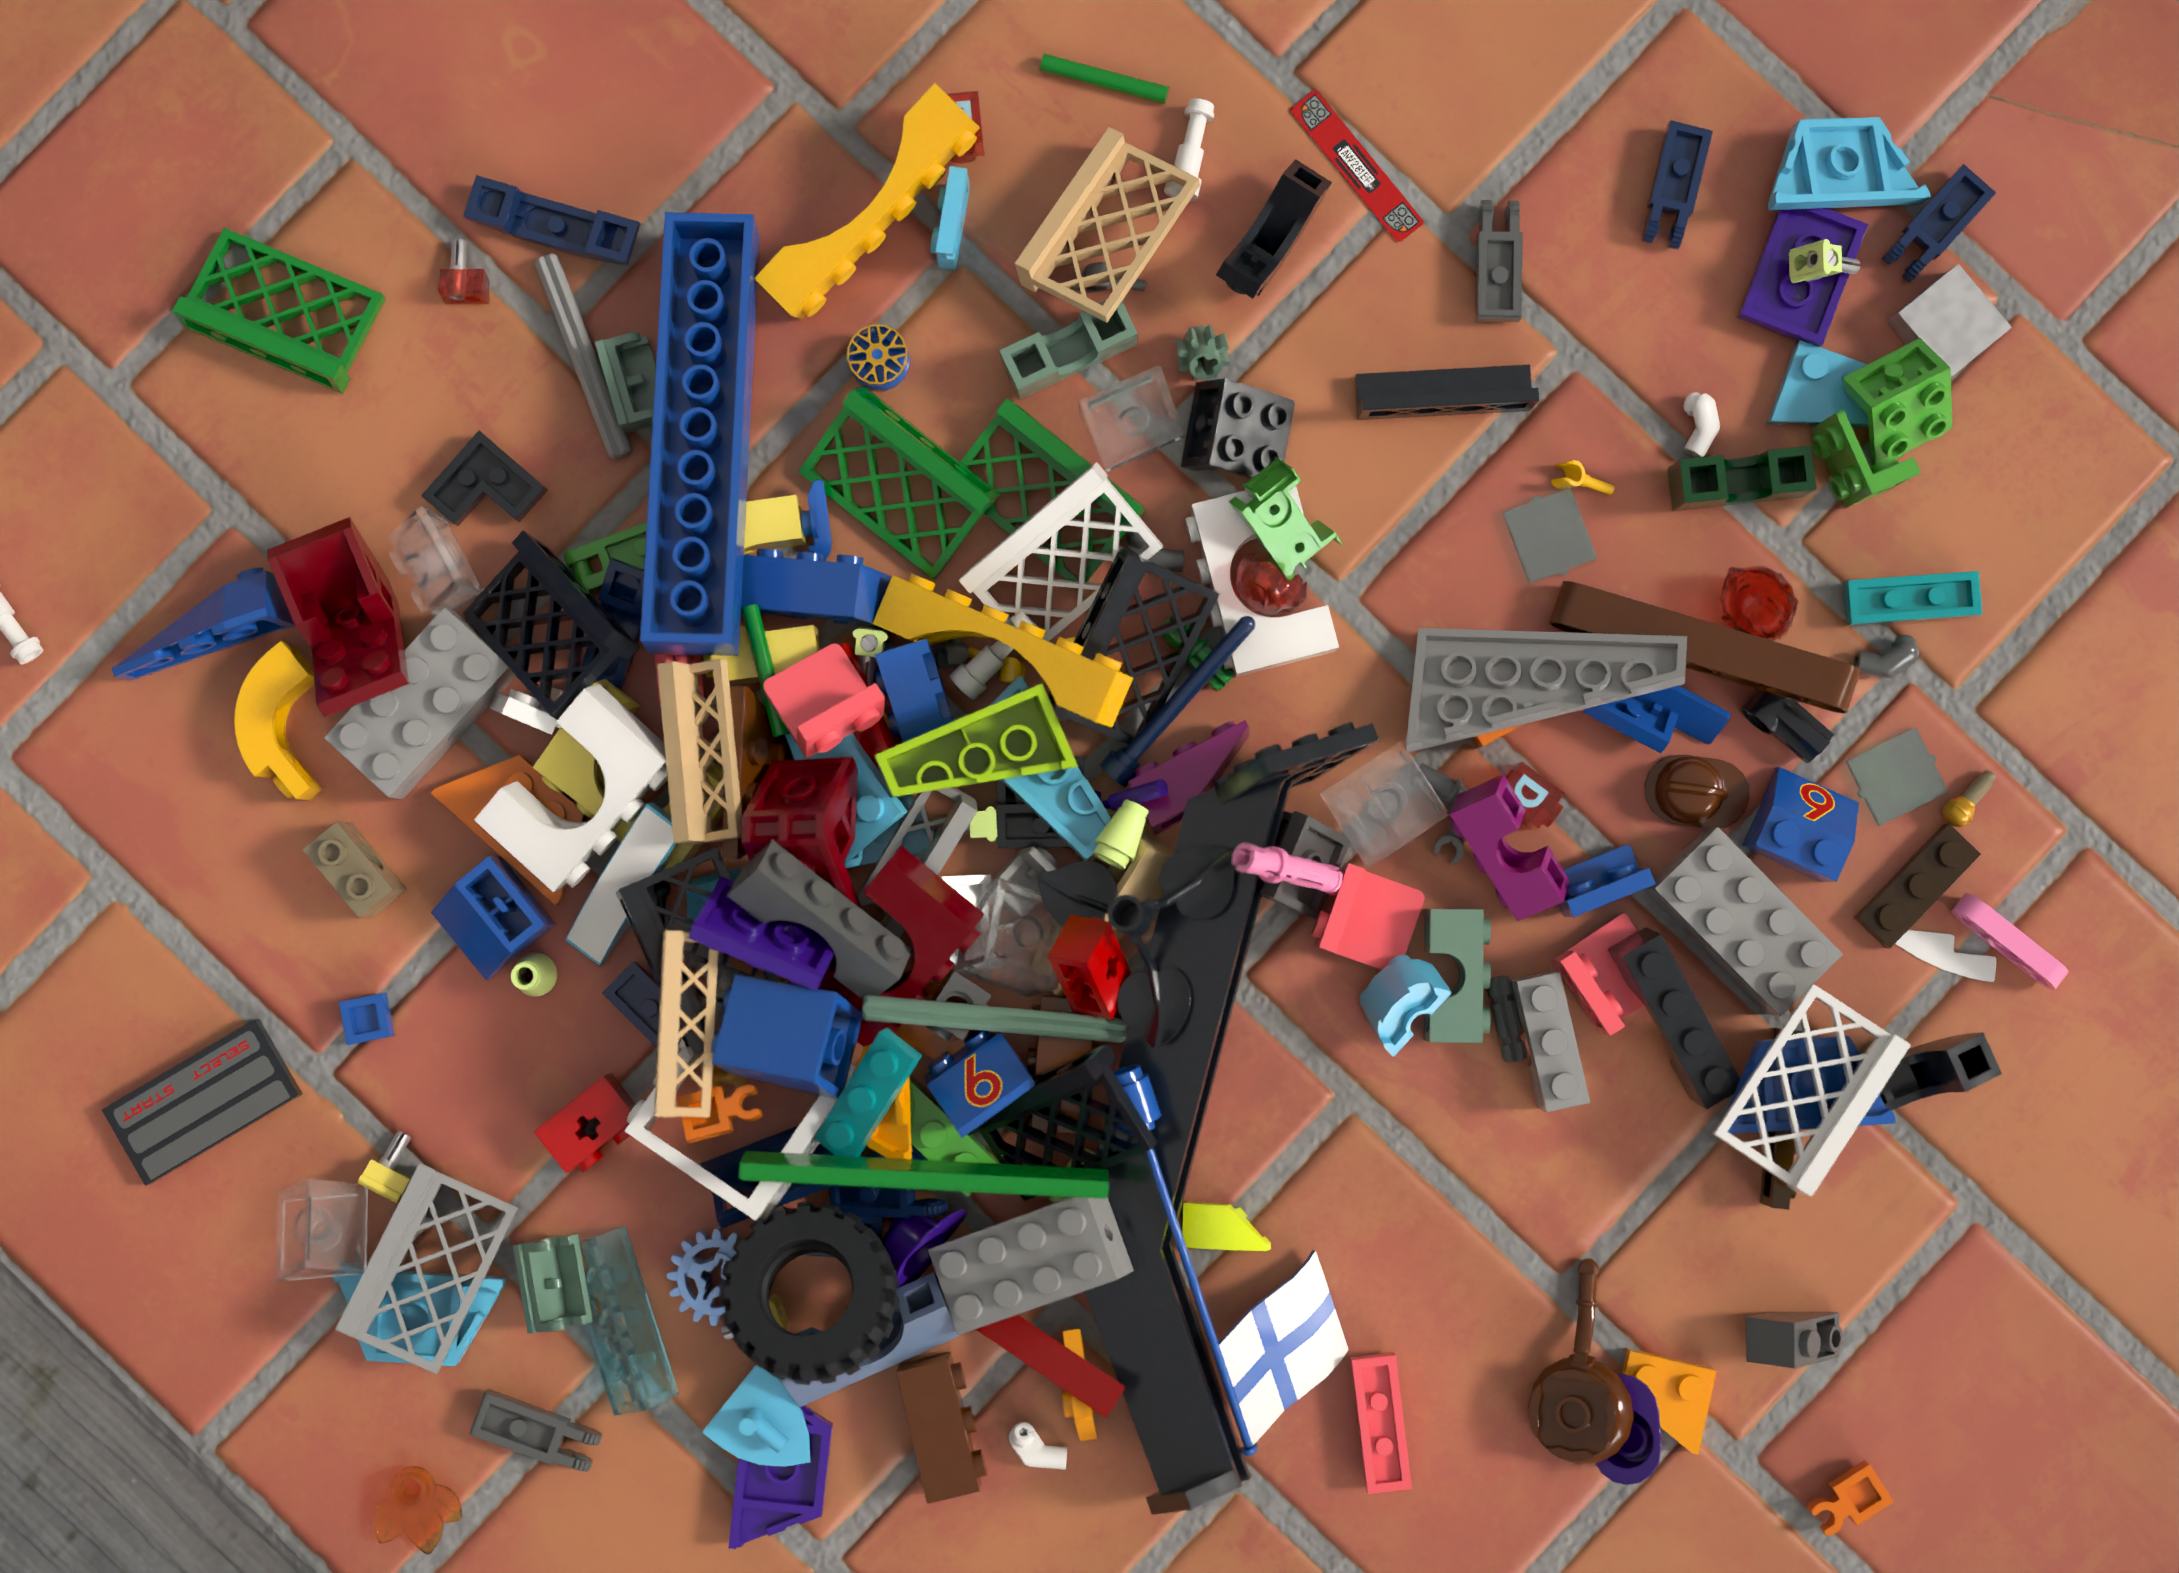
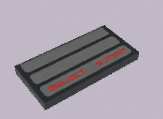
[102,1019,303,1186]

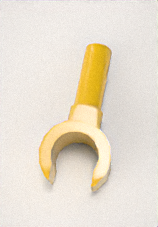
[1551,460,1614,495]
[968,646,1025,683]

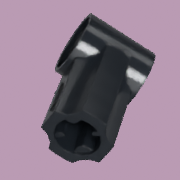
[1740,690,1834,763]

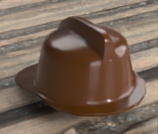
[1645,755,1750,828]

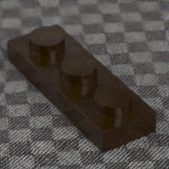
[1854,824,1981,948]

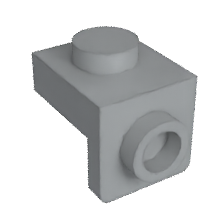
[986,846,1058,917]

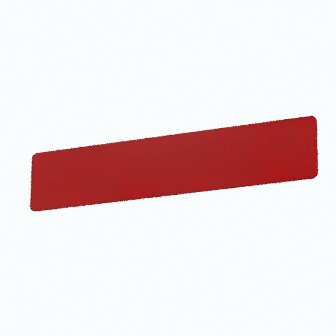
[976,1314,1125,1417]

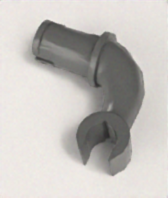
[1410,763,1468,865]

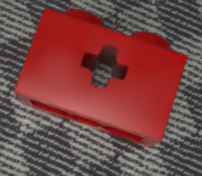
[1048,915,1131,1020]
[534,1073,636,1174]

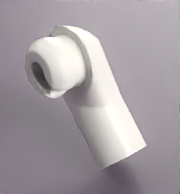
[1683,392,1720,458]
[1009,1422,1067,1470]

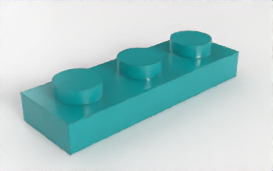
[1843,571,1983,626]
[814,1028,922,1157]

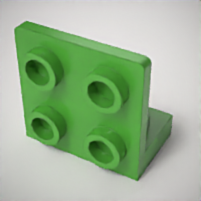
[1842,338,1953,464]
[1811,410,1921,508]

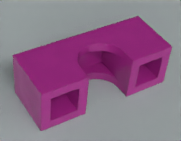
[1450,774,1570,921]

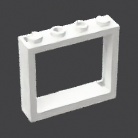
[625,983,855,1222]

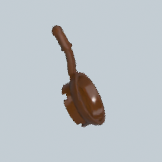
[1528,1258,1634,1465]

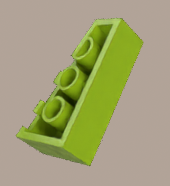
[874,684,1078,797]

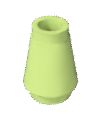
[1093,800,1149,870]
[511,953,557,996]

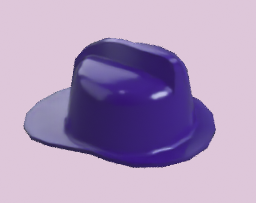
[882,1209,967,1288]
[1596,1374,1662,1485]

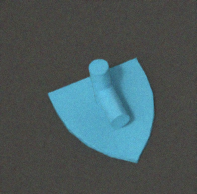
[702,1365,811,1467]

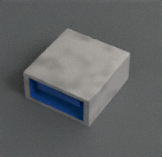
[1887,264,2012,377]

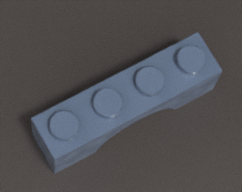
[780,1272,962,1407]

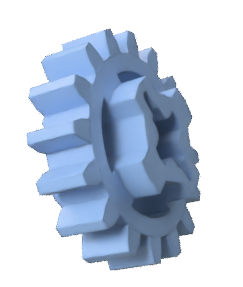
[667,1226,740,1326]

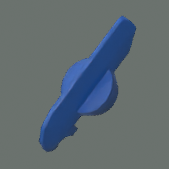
[801,479,832,561]

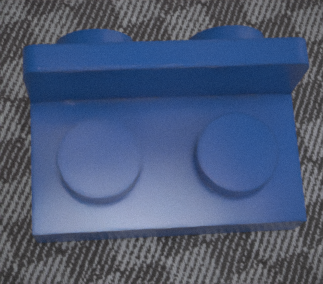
[1558,845,1656,917]

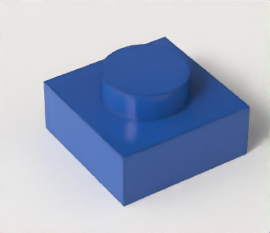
[339,993,395,1045]

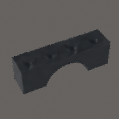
[1608,927,1740,1110]

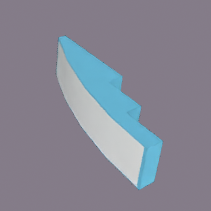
[565,802,678,966]

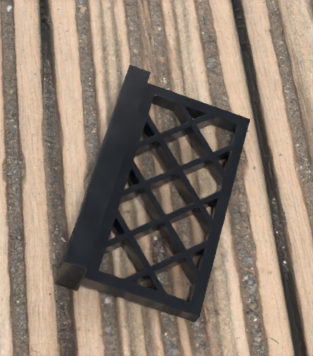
[462,530,640,720]
[1048,546,1220,745]
[616,847,779,1056]
[968,1044,1157,1201]

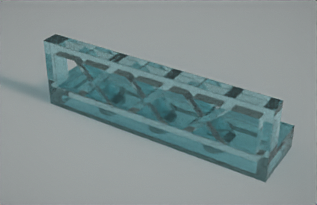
[579,1226,679,1416]

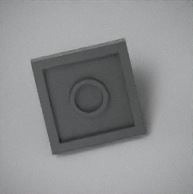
[1260,811,1351,919]

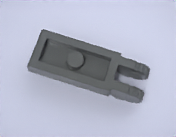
[1475,200,1523,322]
[469,1389,602,1472]

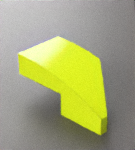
[1182,1201,1271,1251]

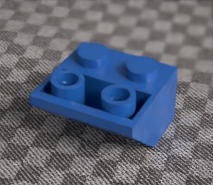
[431,856,556,980]

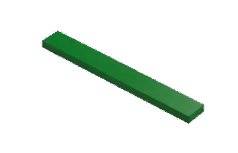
[739,1151,1109,1199]

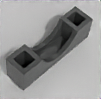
[727,840,913,999]

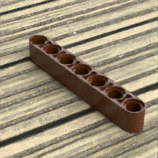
[1549,581,1861,714]

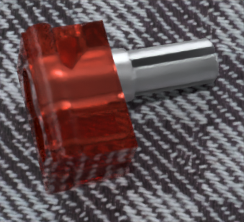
[438,239,490,304]

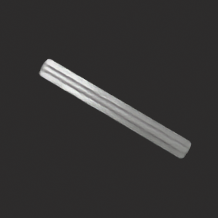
[535,254,632,459]

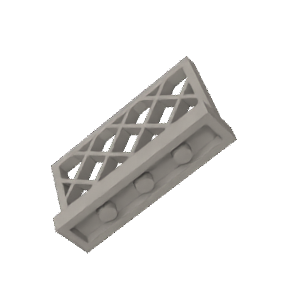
[335,1163,519,1374]

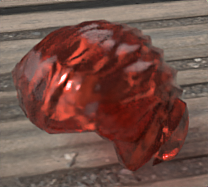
[1236,553,1307,617]
[1719,566,1799,641]

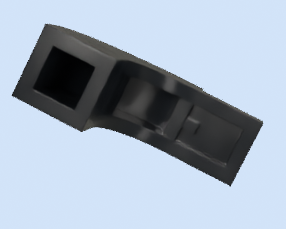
[1216,159,1332,299]
[1857,1032,2002,1128]

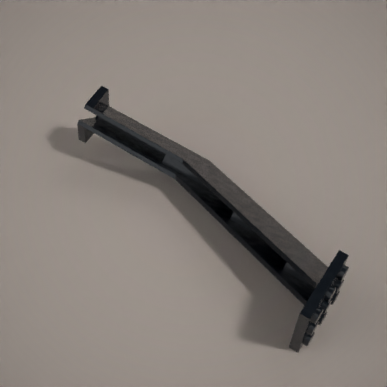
[1084,722,1379,1515]

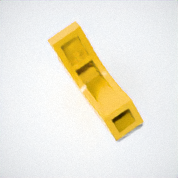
[234,641,323,801]

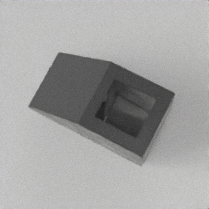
[1746,1312,1843,1369]

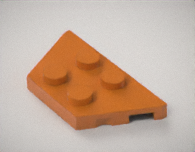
[431,755,587,905]

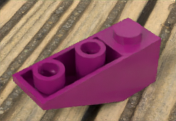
[1128,720,1249,836]

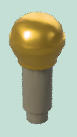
[1942,770,1996,828]

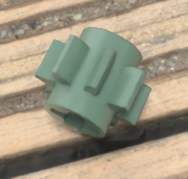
[1175,325,1230,380]

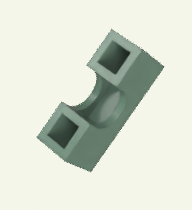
[999,300,1138,400]
[1424,909,1491,1043]

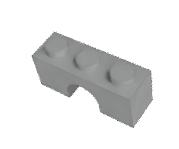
[1511,970,1590,1113]

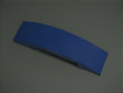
[463,175,641,265]
[581,558,644,690]

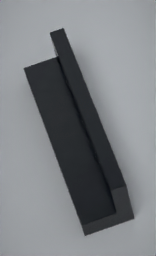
[1355,365,1539,420]

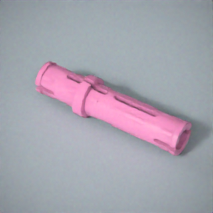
[1232,842,1342,894]

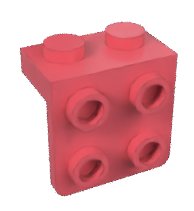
[764,644,885,759]
[1312,863,1425,970]

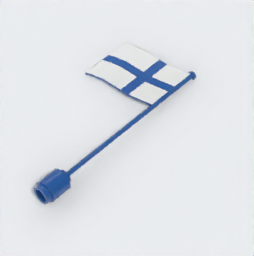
[1105,1064,1349,1456]

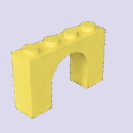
[703,495,821,686]
[532,679,724,870]

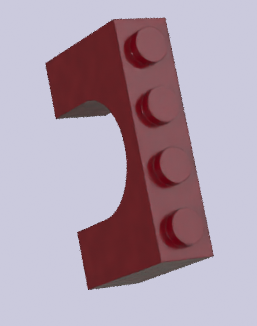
[786,846,984,1047]

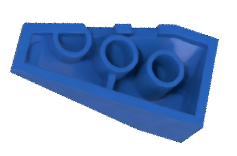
[112,568,295,681]

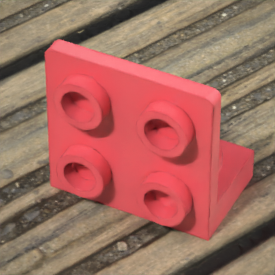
[1551,913,1644,1036]

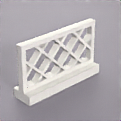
[959,462,1163,641]
[1713,984,1911,1197]

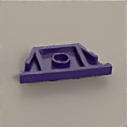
[728,1405,833,1549]

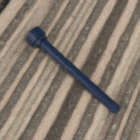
[1100,616,1256,787]

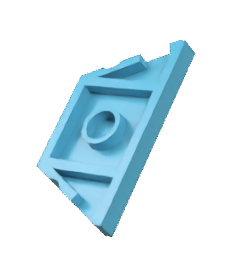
[1768,117,1931,210]
[332,1266,507,1366]

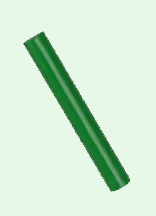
[1040,53,1169,104]
[741,604,790,738]

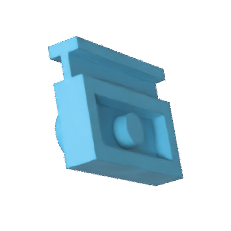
[930,166,970,271]

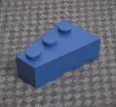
[874,639,954,743]

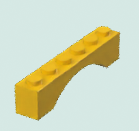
[754,83,980,319]
[872,573,1133,727]

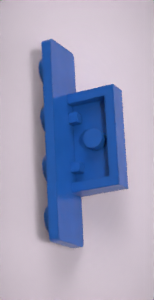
[1583,686,1730,753]

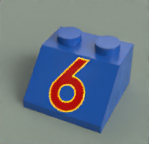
[1742,767,1859,882]
[923,1030,1036,1138]

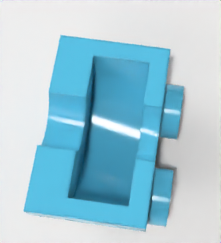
[1359,955,1452,1057]

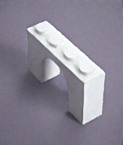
[1185,486,1339,678]
[474,684,668,892]

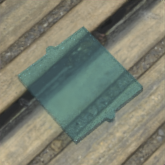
[1502,487,1597,584]
[1845,727,1948,826]

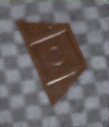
[722,686,791,859]

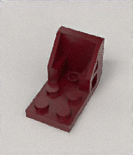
[267,517,409,717]
[742,756,862,909]

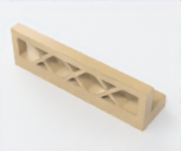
[657,659,742,845]
[654,930,718,1117]

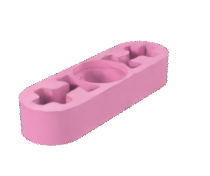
[1951,893,2069,990]

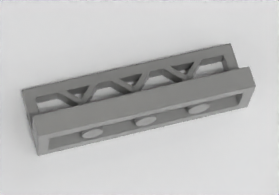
[857,787,977,938]

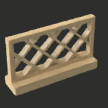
[1014,127,1200,323]

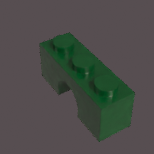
[1667,446,1817,511]

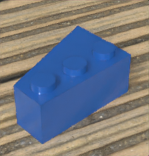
[741,549,892,628]

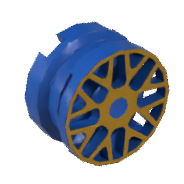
[847,324,910,391]

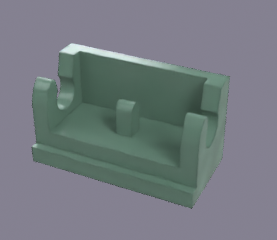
[595,332,656,433]
[513,1234,593,1333]

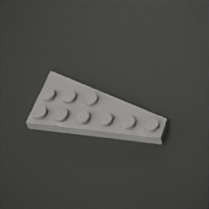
[1406,628,1687,753]

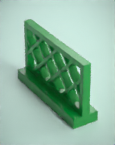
[172,228,385,394]
[798,387,1001,580]
[960,398,1147,589]

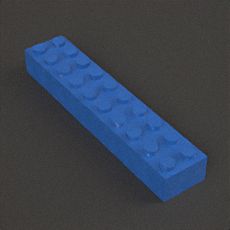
[640,212,760,656]

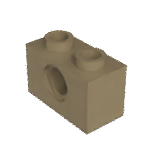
[303,821,407,918]

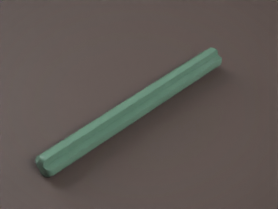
[861,995,1128,1043]

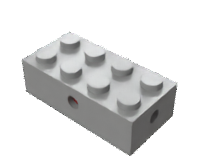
[324,607,516,799]
[1644,827,1843,1017]
[928,1197,1134,1335]

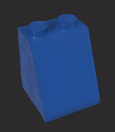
[711,974,862,1100]

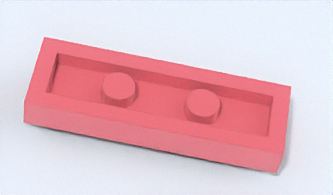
[1350,1352,1412,1494]

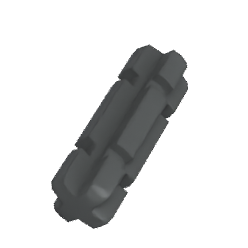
[1487,975,1528,1062]

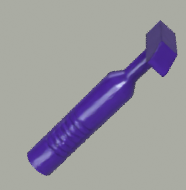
[1094,779,1168,811]

